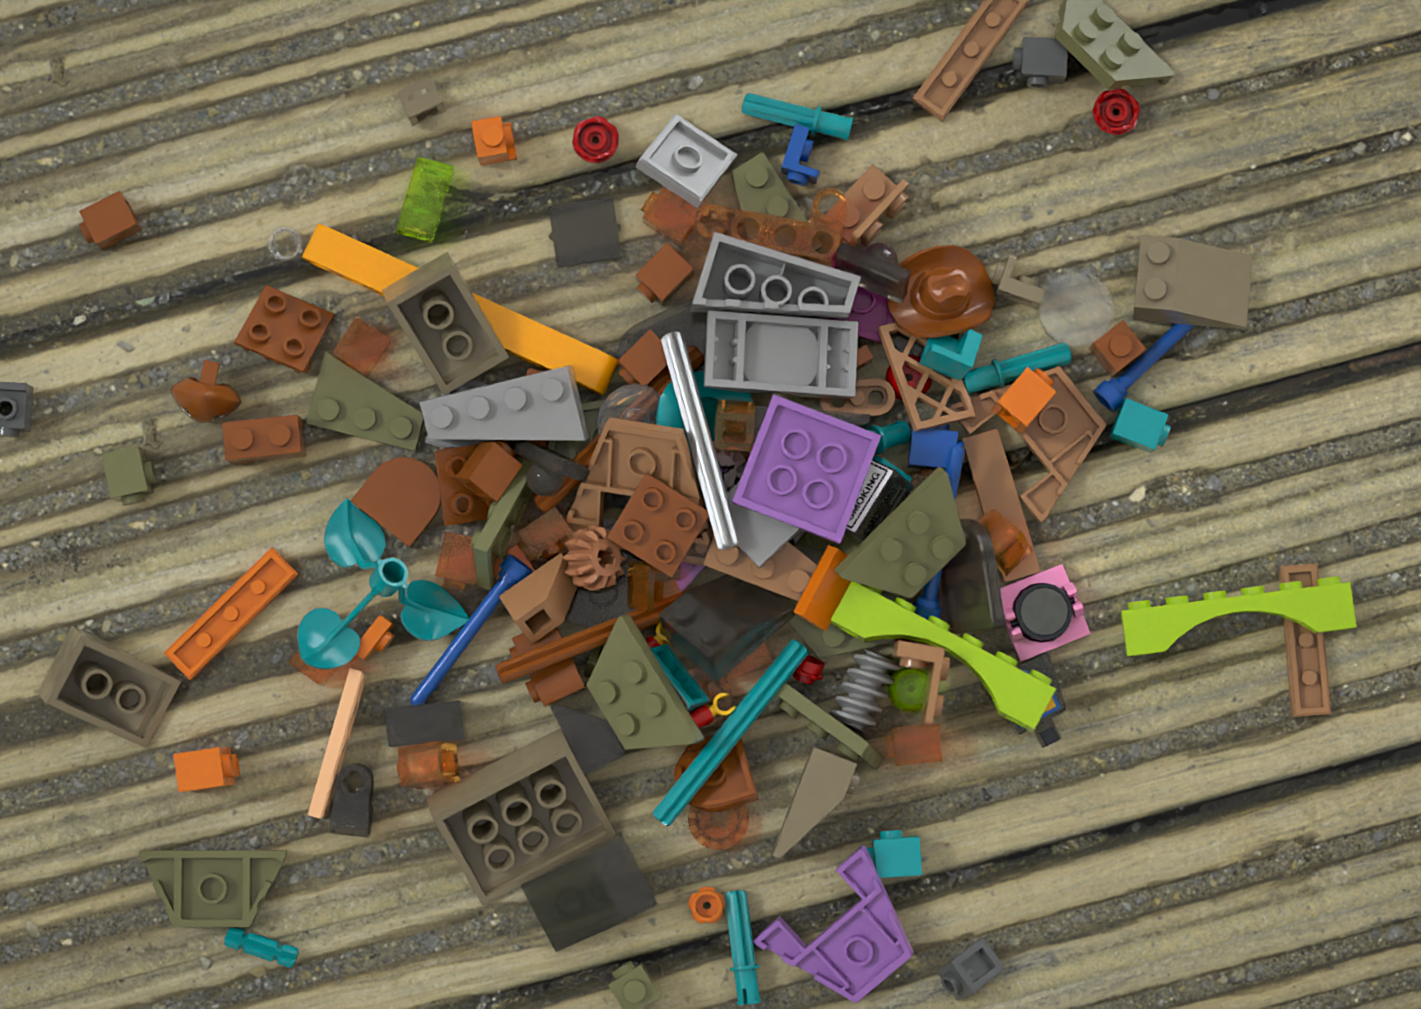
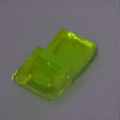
[396,156,454,243]

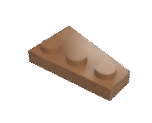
[703,536,818,602]

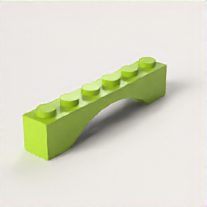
[1120,576,1357,657]
[831,581,1056,733]

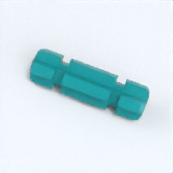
[224,927,299,968]

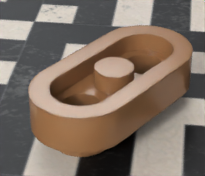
[820,378,895,419]

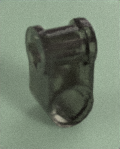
[330,763,374,838]

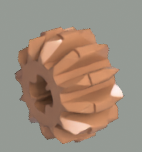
[561,526,627,591]

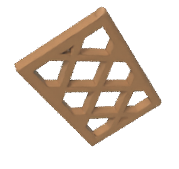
[877,323,976,432]

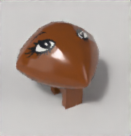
[170,360,242,423]

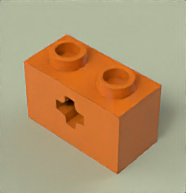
[992,367,1056,434]
[173,747,240,792]

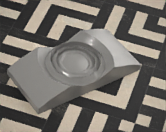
[704,310,858,398]

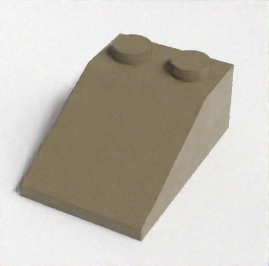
[1133,235,1252,329]
[382,252,509,395]
[37,626,181,748]
[771,747,861,858]

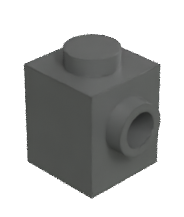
[1012,37,1068,88]

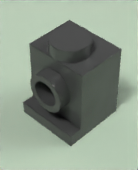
[0,382,34,438]

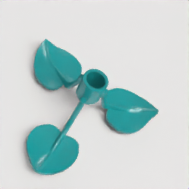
[297,499,469,670]

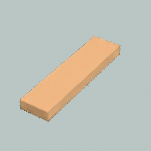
[308,668,367,819]

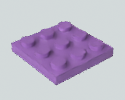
[732,394,881,544]

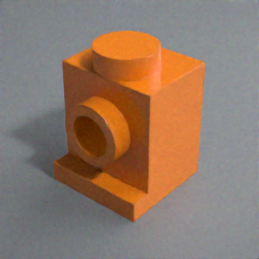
[471,116,517,166]

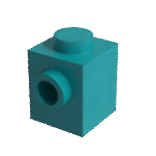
[867,830,922,878]

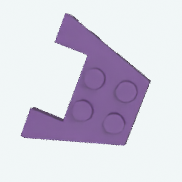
[753,845,913,1003]

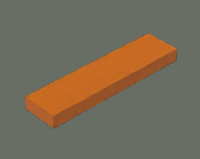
[164,547,300,680]

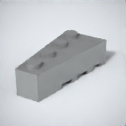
[691,232,861,320]
[420,365,590,441]

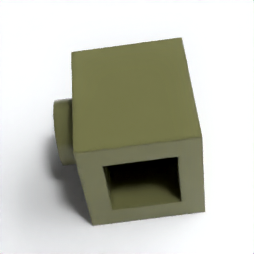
[101,446,157,506]
[608,961,662,1009]

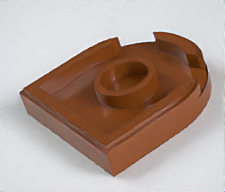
[351,457,441,548]
[674,734,759,812]

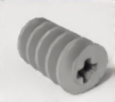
[829,649,901,734]

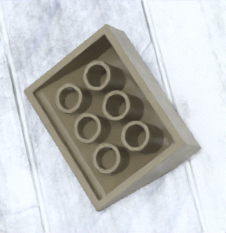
[426,728,617,906]

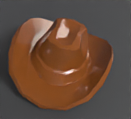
[886,244,995,338]

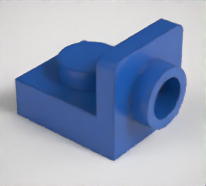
[781,124,820,186]

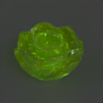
[888,667,928,713]

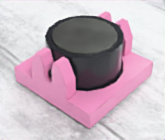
[991,564,1091,662]

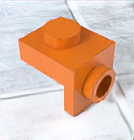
[352,615,395,662]

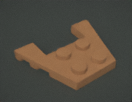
[949,366,1107,524]
[566,418,713,545]

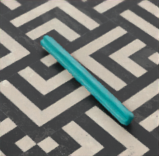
[653,639,809,827]

